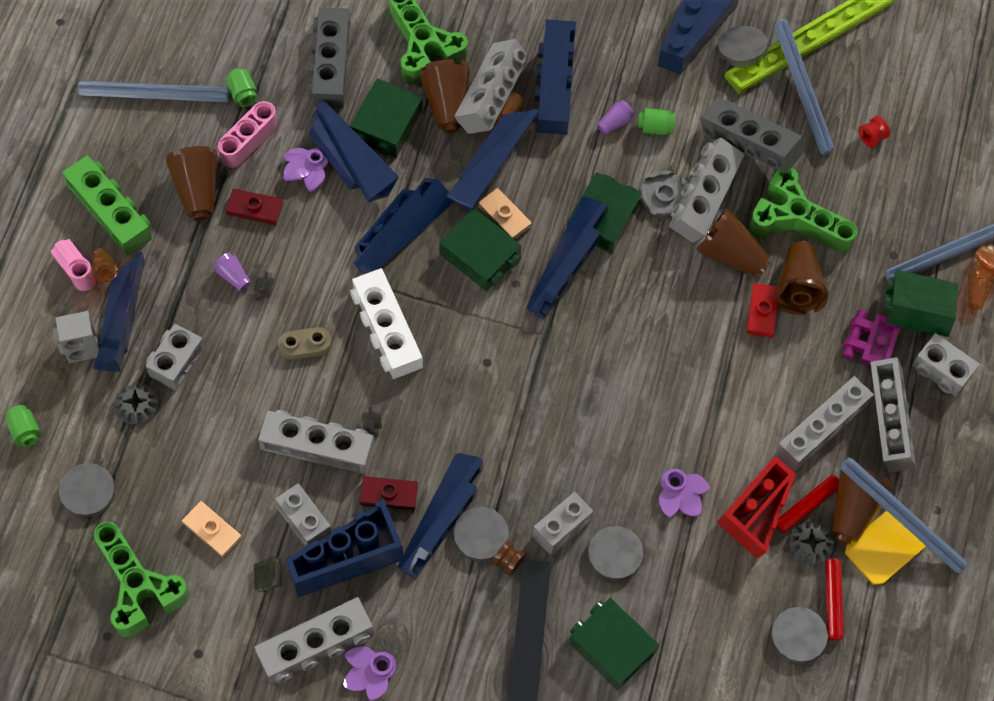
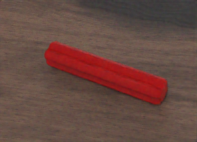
[776,475,839,533]
[825,559,844,641]

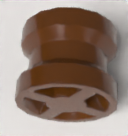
[492,541,526,576]

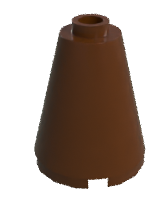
[419,59,470,133]
[165,146,218,221]
[696,208,770,277]
[775,241,828,315]
[832,469,895,545]

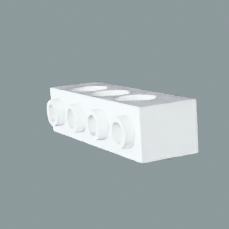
[350,268,423,379]

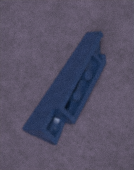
[309,101,398,202]
[445,109,538,212]
[353,178,453,275]
[527,196,608,320]
[94,252,145,372]
[398,453,483,580]

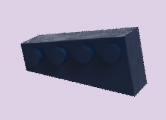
[658,0,739,74]
[533,19,576,135]
[286,499,404,598]

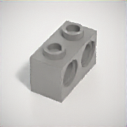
[53,311,100,363]
[146,324,205,391]
[912,333,980,397]
[275,483,331,547]
[532,491,594,556]

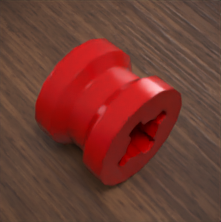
[858,116,890,148]

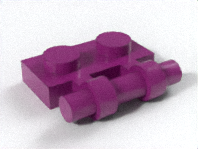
[843,310,901,366]

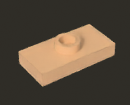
[478,188,532,239]
[182,501,242,558]

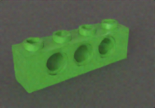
[62,155,152,256]

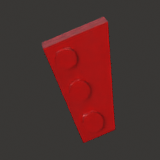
[716,456,796,559]

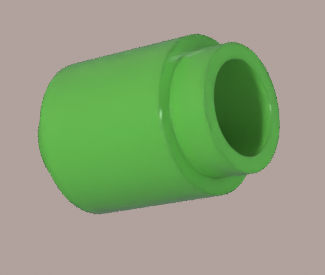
[225,68,258,107]
[638,108,675,135]
[6,405,41,447]

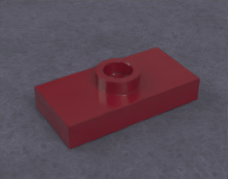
[226,189,283,225]
[360,476,418,511]

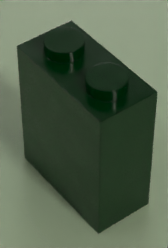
[350,78,423,157]
[567,172,642,254]
[439,208,522,292]
[883,269,958,337]
[569,597,659,691]

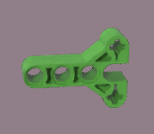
[388,0,468,85]
[749,167,858,252]
[94,522,189,637]

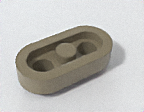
[278,327,332,360]

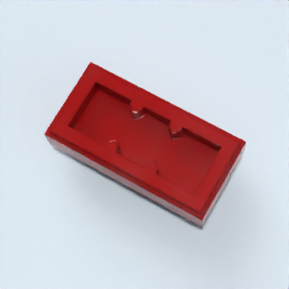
[747,283,778,338]

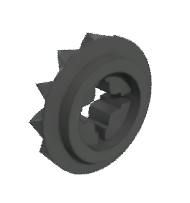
[114,382,158,424]
[789,521,834,565]

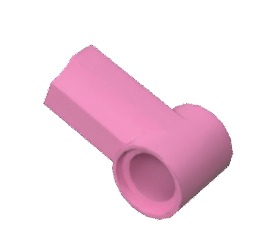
[50,239,96,291]

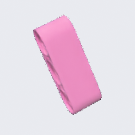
[218,101,277,168]

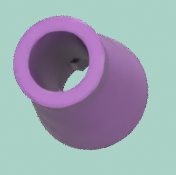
[596,100,635,136]
[213,252,251,292]

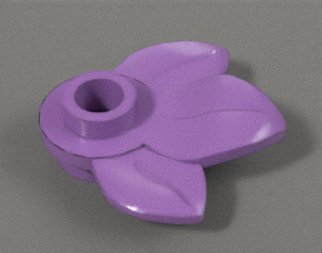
[283,148,329,192]
[659,469,710,518]
[343,646,396,701]

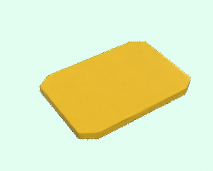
[844,511,926,585]

